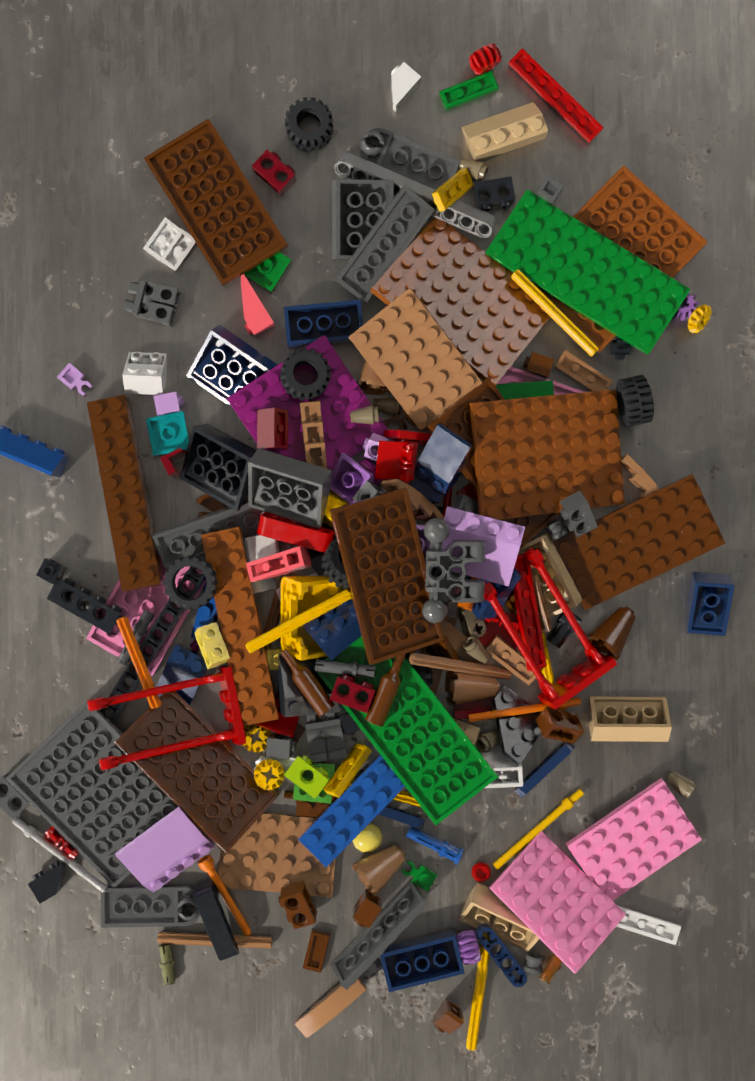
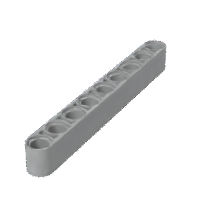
[334,153,496,238]

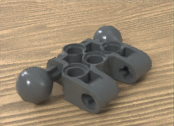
[422,518,486,623]

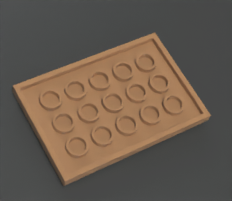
[348,288,483,431]
[218,812,336,897]

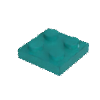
[146,411,189,457]

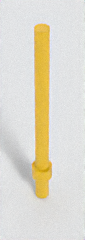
[493,788,584,870]

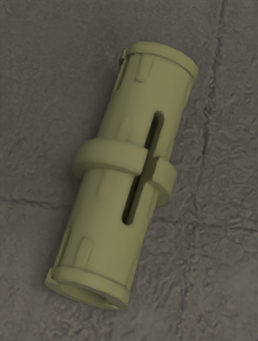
[159,944,175,985]

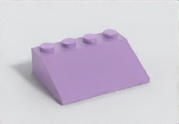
[434,507,525,586]
[115,807,216,893]

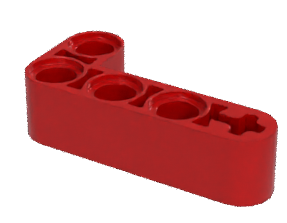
[257,511,335,552]

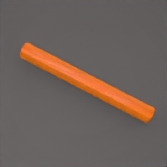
[116,616,161,709]

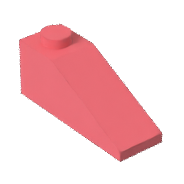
[240,274,275,338]
[246,546,312,582]

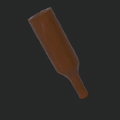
[281,649,335,717]
[365,654,405,727]

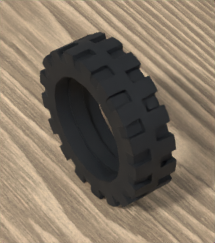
[163,556,218,609]

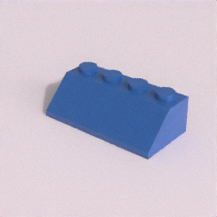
[0,425,69,478]

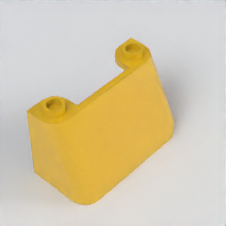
[281,576,343,661]

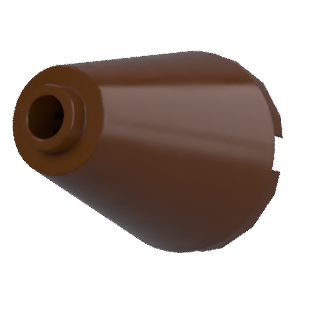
[587,606,636,661]

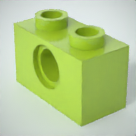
[284,755,330,799]

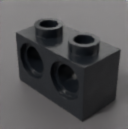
[472,176,515,212]

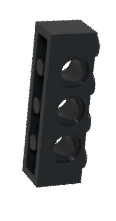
[47,578,128,635]

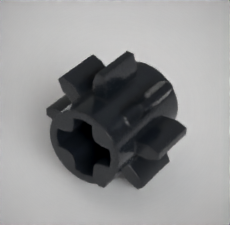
[610,336,631,360]

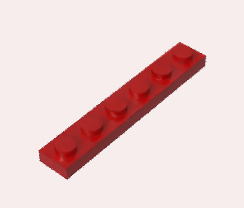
[508,48,604,143]
[513,553,547,671]

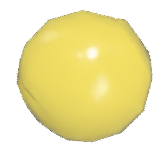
[352,823,383,853]

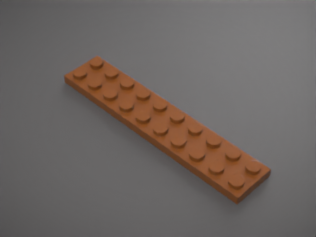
[201,527,280,726]

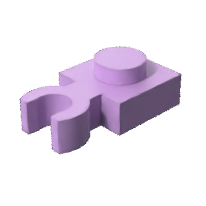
[57,363,93,396]

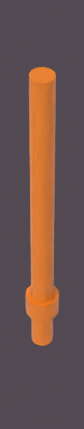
[467,698,581,722]

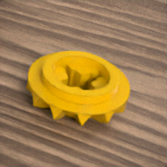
[688,304,712,333]
[243,724,271,753]
[254,759,285,790]

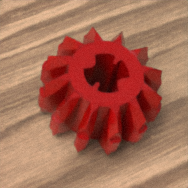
[469,43,502,74]

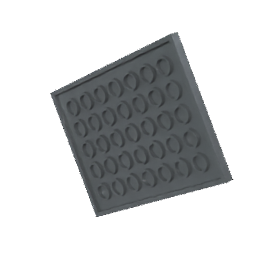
[5,699,179,888]

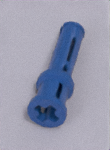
[406,826,464,865]

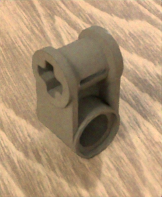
[456,607,486,638]

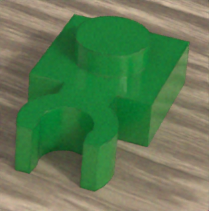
[401,860,437,892]

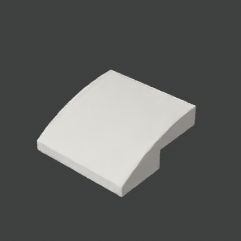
[143,217,196,271]

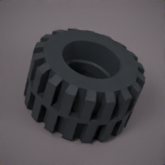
[285,97,334,152]
[280,348,331,401]
[616,375,654,427]
[321,538,349,589]

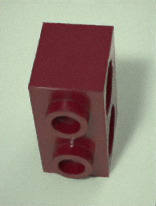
[252,149,296,197]
[330,674,376,713]

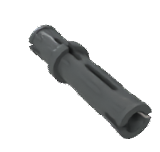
[116,609,155,666]
[315,659,376,678]

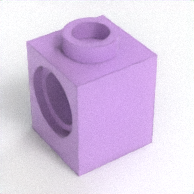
[153,392,184,416]
[362,433,394,461]

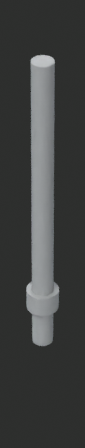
[13,817,108,893]

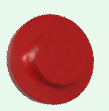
[471,862,491,882]

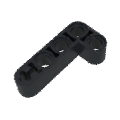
[193,879,239,961]

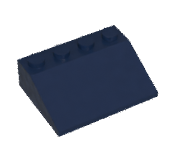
[186,325,278,407]

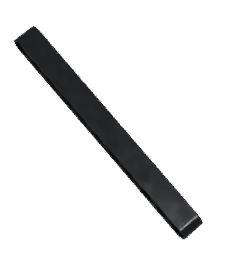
[100,560,206,724]

